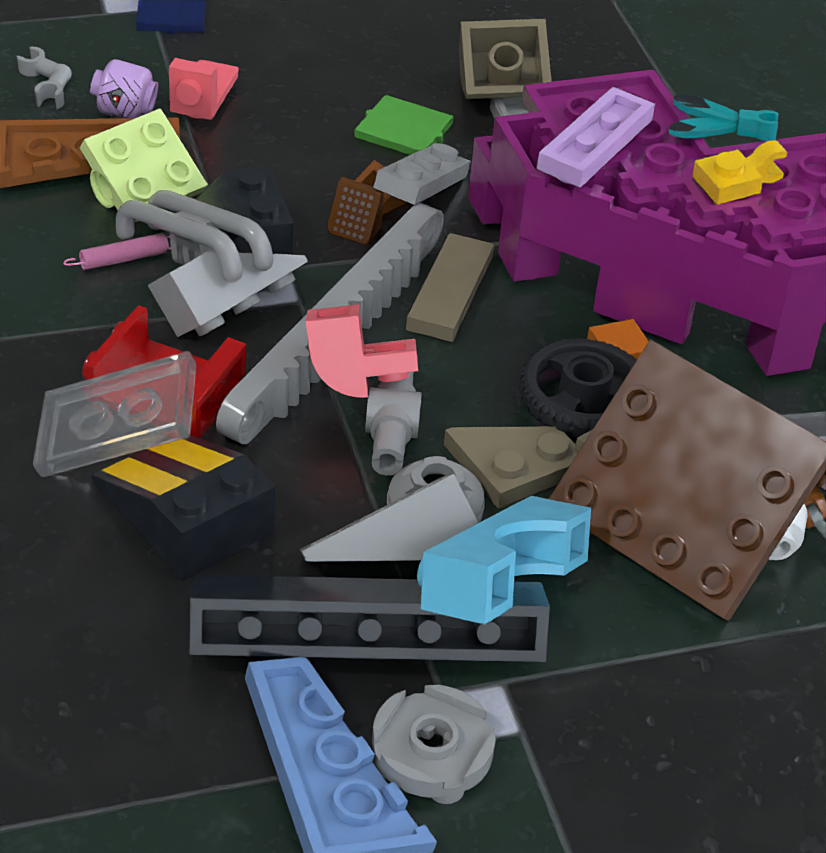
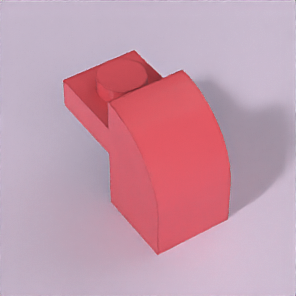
[305,304,418,398]

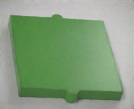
[354,95,453,155]

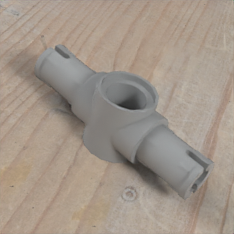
[365,372,422,476]

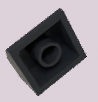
[196,167,294,255]

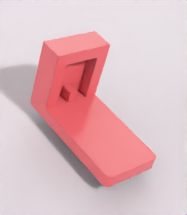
[169,58,238,120]

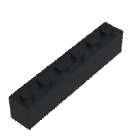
[189,574,550,662]

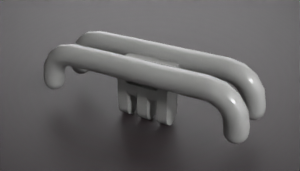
[116,190,273,282]

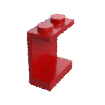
[82,305,246,438]

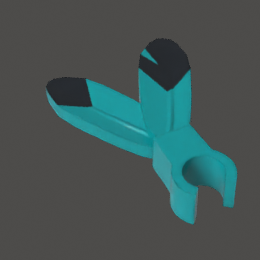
[668,95,779,141]

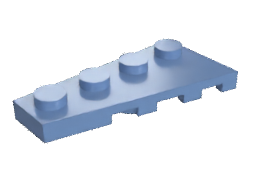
[245,657,437,853]

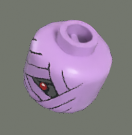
[90,60,158,118]

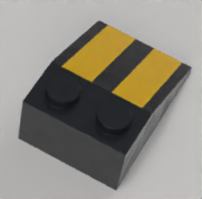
[92,432,276,580]

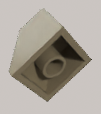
[459,19,551,99]

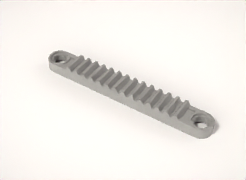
[216,203,444,445]

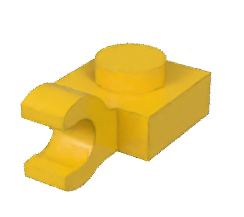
[692,140,788,205]

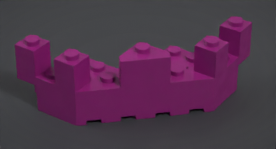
[468,69,826,376]

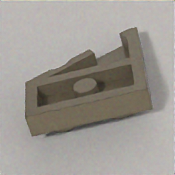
[444,426,577,508]

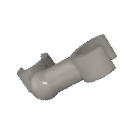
[17,47,72,110]

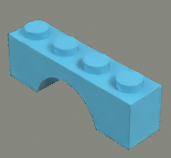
[417,496,591,625]

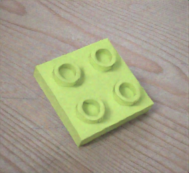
[80,108,208,222]

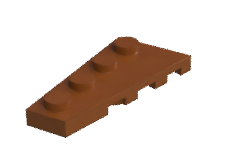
[0,118,180,188]

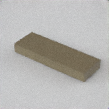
[406,233,494,342]

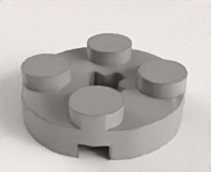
[372,685,496,804]

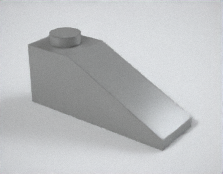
[300,474,478,561]

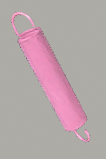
[63,233,171,271]

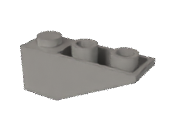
[148,251,308,337]

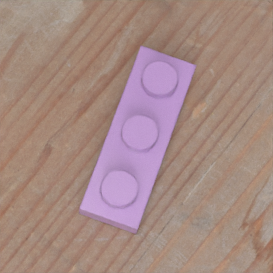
[537,87,655,187]

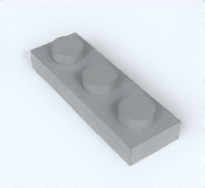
[373,143,471,205]

